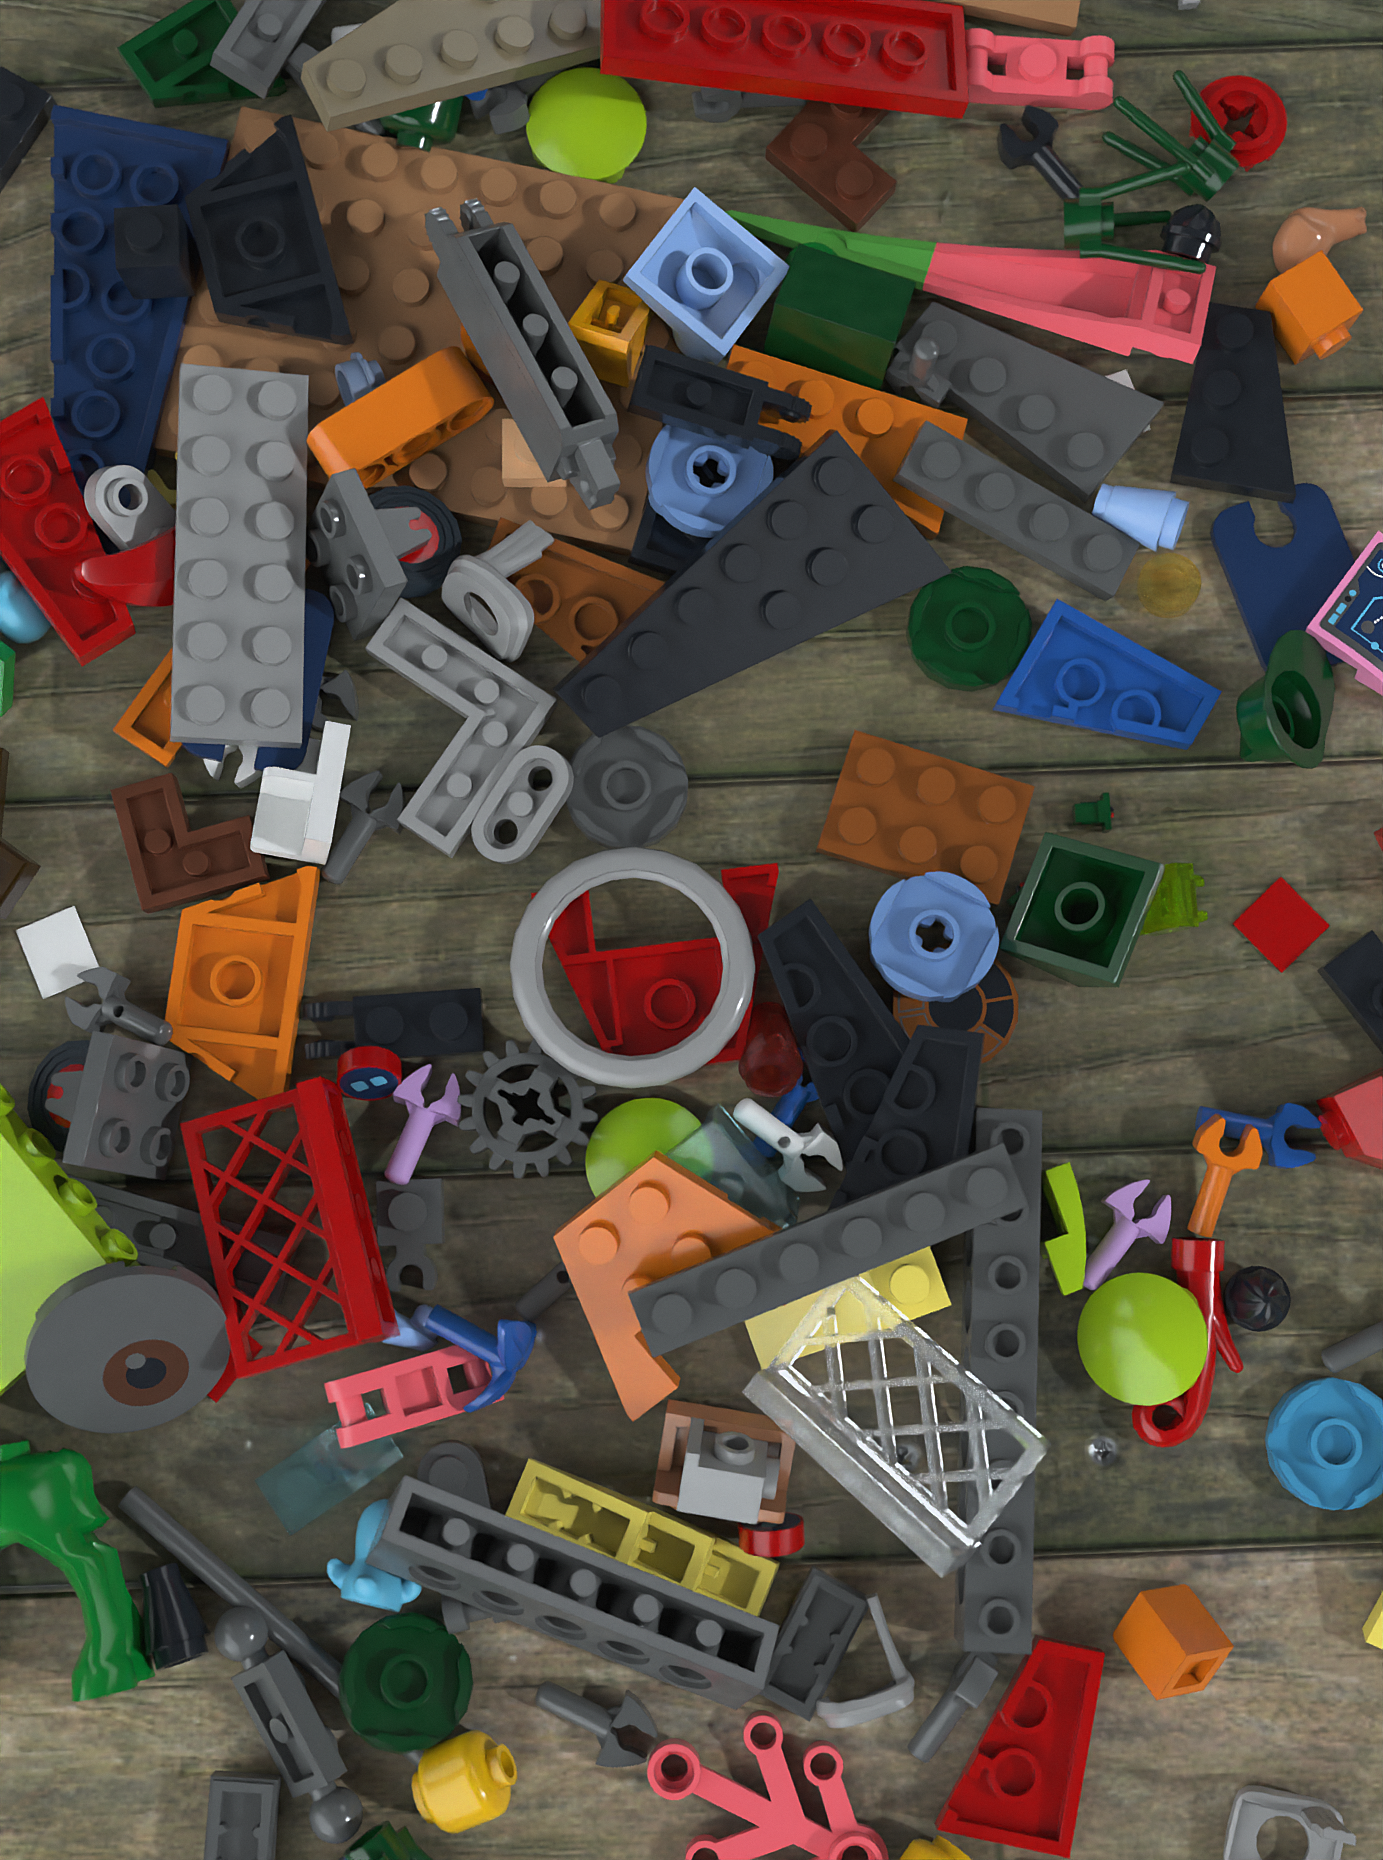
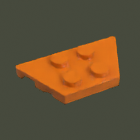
[165,866,321,1112]

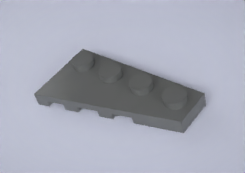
[893,301,1164,503]

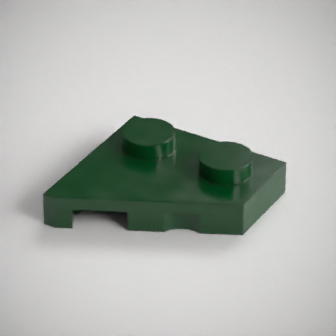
[117,0,287,108]

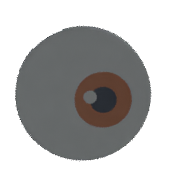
[24,1261,231,1433]

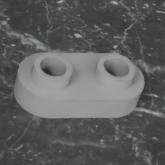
[84,465,176,551]
[471,745,574,864]

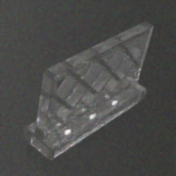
[742,1275,1052,1578]

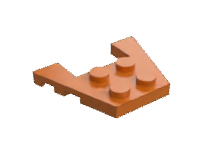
[553,1150,786,1422]

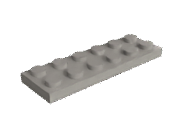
[170,363,309,748]

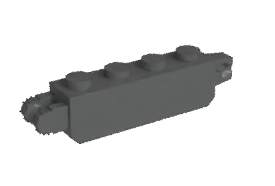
[424,198,621,510]

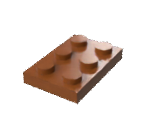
[816,730,1035,909]

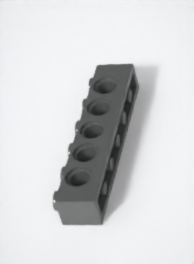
[365,1475,779,1710]

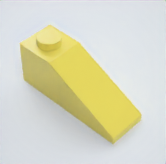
[744,1246,951,1370]

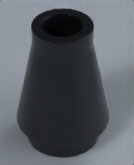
[138,1563,211,1671]

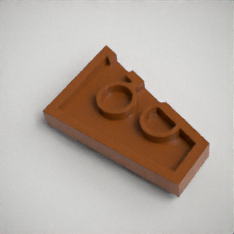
[487,517,665,663]

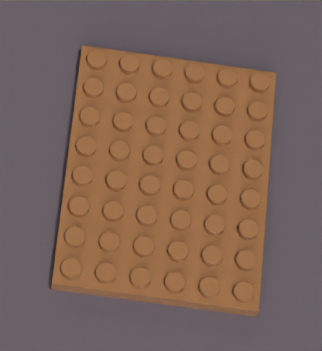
[154,106,685,556]

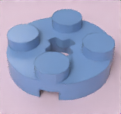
[645,424,773,538]
[868,871,999,1002]

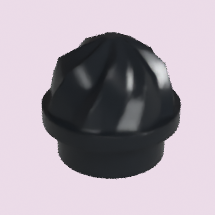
[1160,204,1222,264]
[1224,1266,1291,1332]

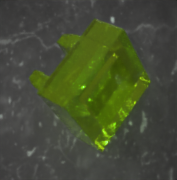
[1139,863,1208,936]

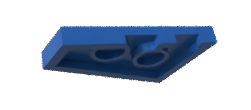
[992,599,1222,750]

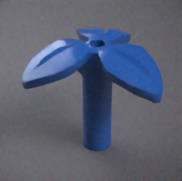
[425,1304,537,1413]

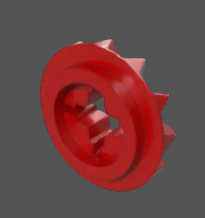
[1189,75,1287,172]

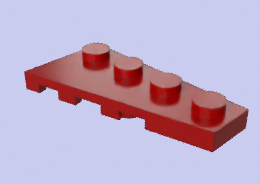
[0,397,136,667]

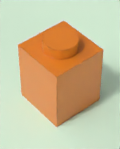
[1255,250,1363,365]

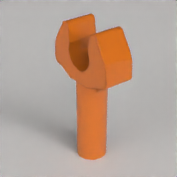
[1187,1114,1263,1238]

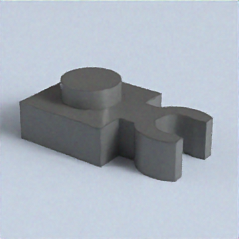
[376,1178,445,1292]

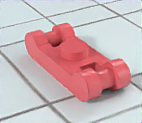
[965,28,1115,110]
[324,1345,504,1449]

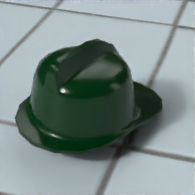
[1236,630,1335,769]

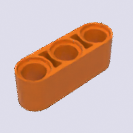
[306,346,495,490]

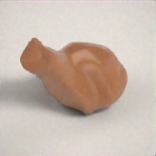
[1272,207,1367,273]

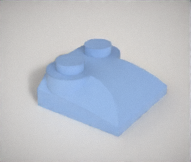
[623,187,789,365]

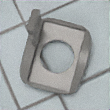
[441,520,554,663]
[816,1593,915,1728]
[1223,1785,1356,1860]

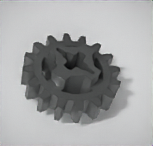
[457,1038,598,1179]

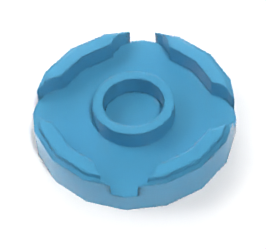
[1265,1377,1383,1510]

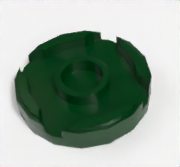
[906,566,1032,692]
[338,1612,474,1755]

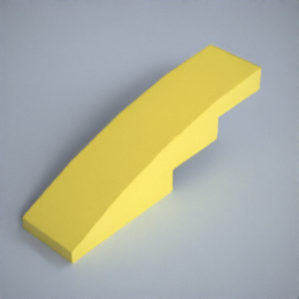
[505,1458,781,1617]

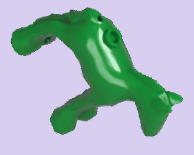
[0,1440,156,1702]

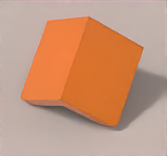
[1113,1584,1234,1700]

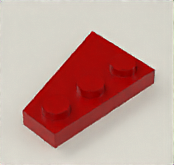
[934,1635,1105,1859]

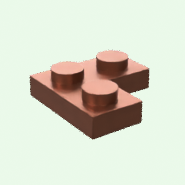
[765,100,897,232]
[110,773,270,914]

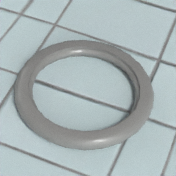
[510,846,755,1089]

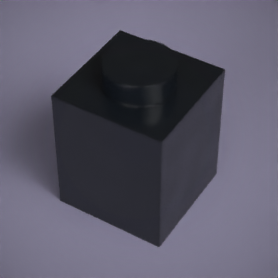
[114,204,196,300]

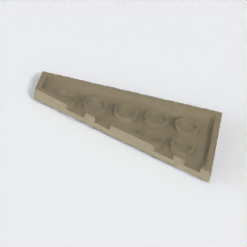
[301,0,601,132]

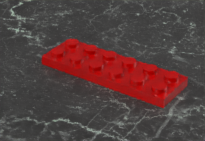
[600,0,969,119]

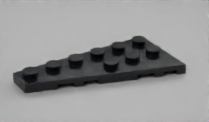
[552,429,952,738]

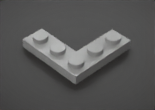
[365,598,558,858]

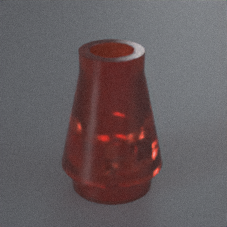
[738,1002,803,1097]

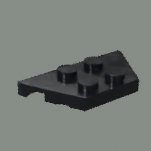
[185,114,354,346]

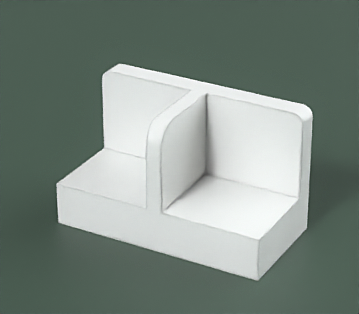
[250,721,351,865]

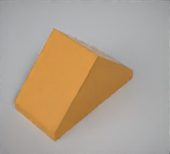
[568,279,654,388]

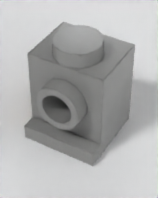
[677,1417,780,1525]

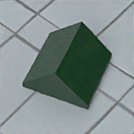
[763,244,916,391]
[999,832,1165,987]

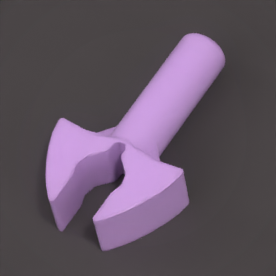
[384,1064,461,1185]
[1083,1179,1171,1291]

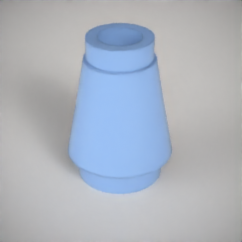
[1092,483,1189,552]

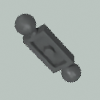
[214,1606,363,1844]

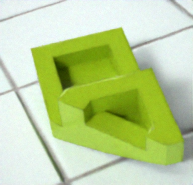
[1040,1162,1086,1295]

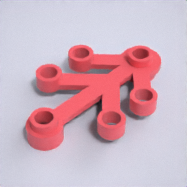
[647,1710,889,1860]

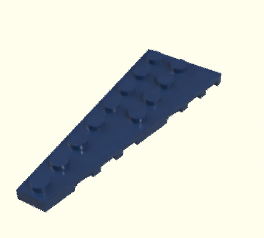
[50,105,231,555]

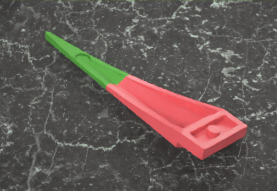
[725,210,1216,364]

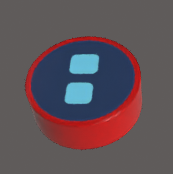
[336,1046,402,1101]
[738,1512,805,1557]

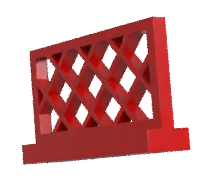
[180,1076,400,1379]

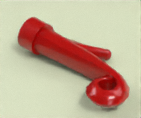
[1132,1237,1243,1448]

